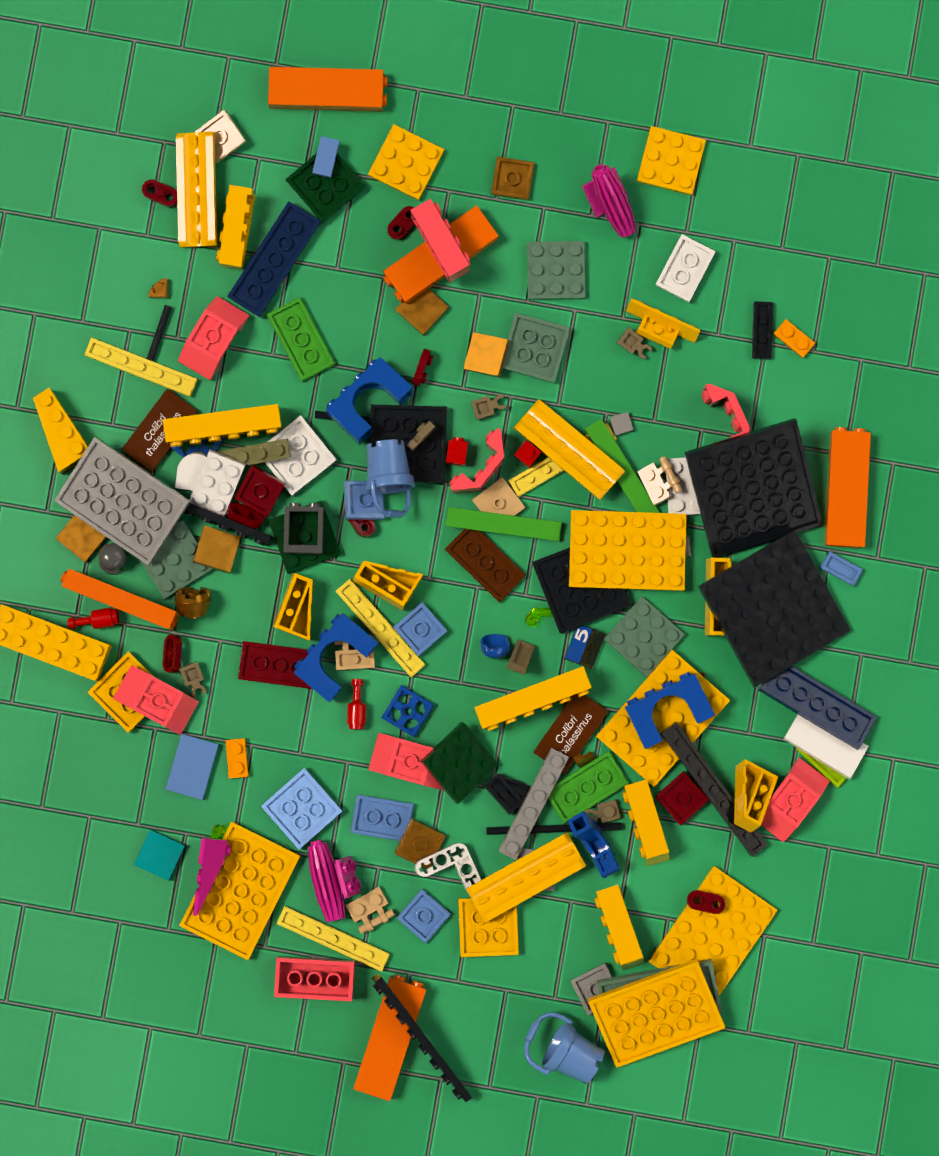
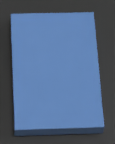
[165,734,219,800]
[350,794,414,841]

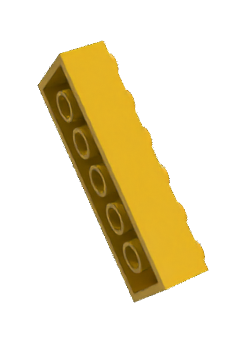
[163,404,281,447]
[0,604,112,681]
[474,666,592,731]

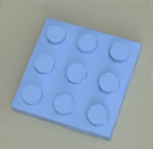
[261,768,342,849]

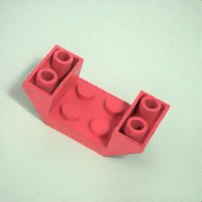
[178,296,250,381]
[701,384,750,438]
[449,428,504,494]
[113,665,199,735]
[368,733,443,790]
[761,758,830,842]

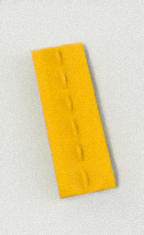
[176,131,217,248]
[513,399,625,500]
[466,832,586,922]

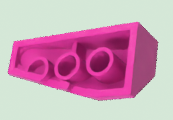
[193,837,231,916]

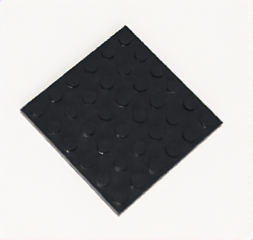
[684,418,822,558]
[697,530,850,687]

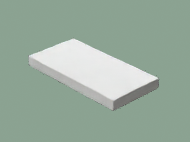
[783,714,869,779]

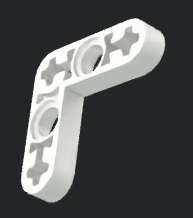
[414,843,481,893]

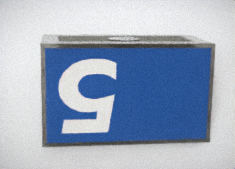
[564,625,606,670]

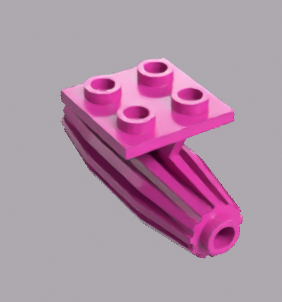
[582,164,636,237]
[308,839,361,922]

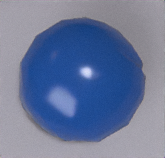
[481,634,510,659]

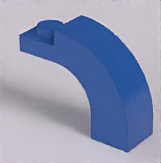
[567,811,620,879]

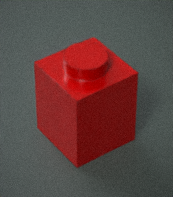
[446,437,468,467]
[514,440,541,469]

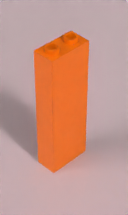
[268,67,387,112]
[383,205,499,304]
[824,427,871,548]
[60,569,180,631]
[353,974,427,1101]

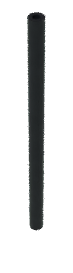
[486,823,621,835]

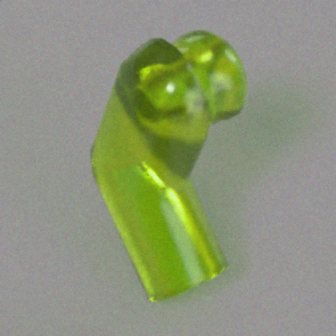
[525,607,551,627]
[210,824,226,839]

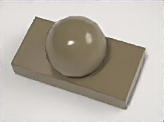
[507,639,535,675]

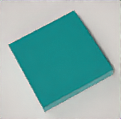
[134,830,186,881]

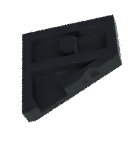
[483,773,530,815]

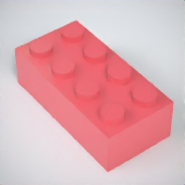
[410,199,471,283]
[274,956,355,1001]

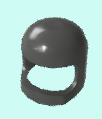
[98,543,127,575]

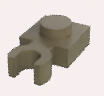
[616,327,652,359]
[471,395,507,420]
[407,421,435,451]
[179,661,206,698]
[585,799,621,823]

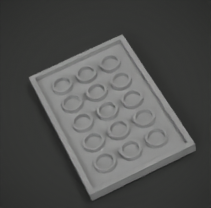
[54,437,191,565]

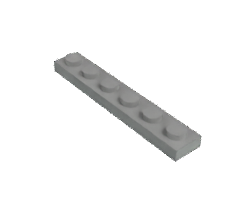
[498,748,569,860]

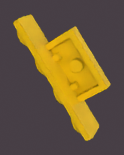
[626,299,700,349]

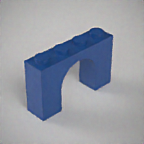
[326,357,414,445]
[294,613,380,702]
[625,672,715,749]

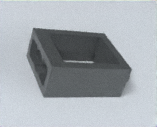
[284,503,324,554]

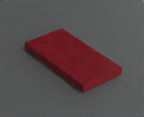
[238,641,312,689]

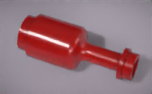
[67,607,120,630]
[347,679,366,730]

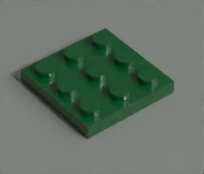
[285,153,366,224]
[268,500,342,574]
[420,722,499,804]

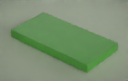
[266,297,336,382]
[548,751,629,824]

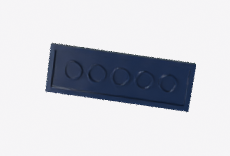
[227,201,321,318]
[758,666,876,750]

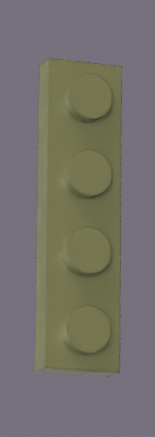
[217,438,292,466]

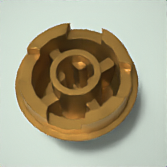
[174,587,212,619]

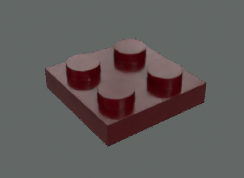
[234,465,286,517]
[655,771,709,826]

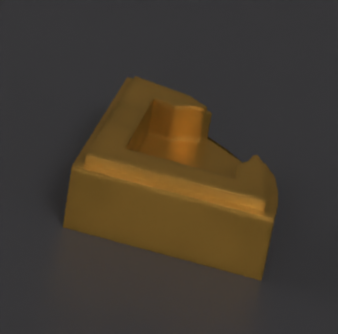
[148,279,169,298]
[574,751,596,768]

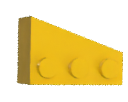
[353,561,423,610]
[272,573,313,641]
[734,759,778,832]

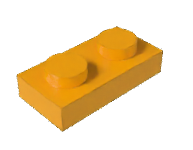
[773,319,815,359]
[226,738,249,778]

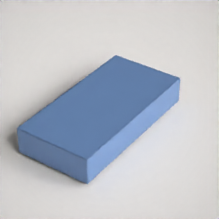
[312,136,340,178]
[820,551,863,587]

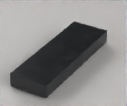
[752,301,773,360]

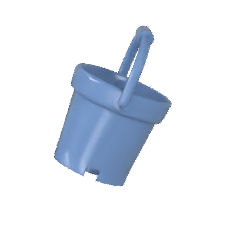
[365,439,415,518]
[524,1012,604,1084]

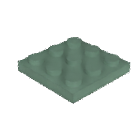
[527,241,585,300]
[502,313,570,383]
[140,520,213,599]
[604,596,685,678]

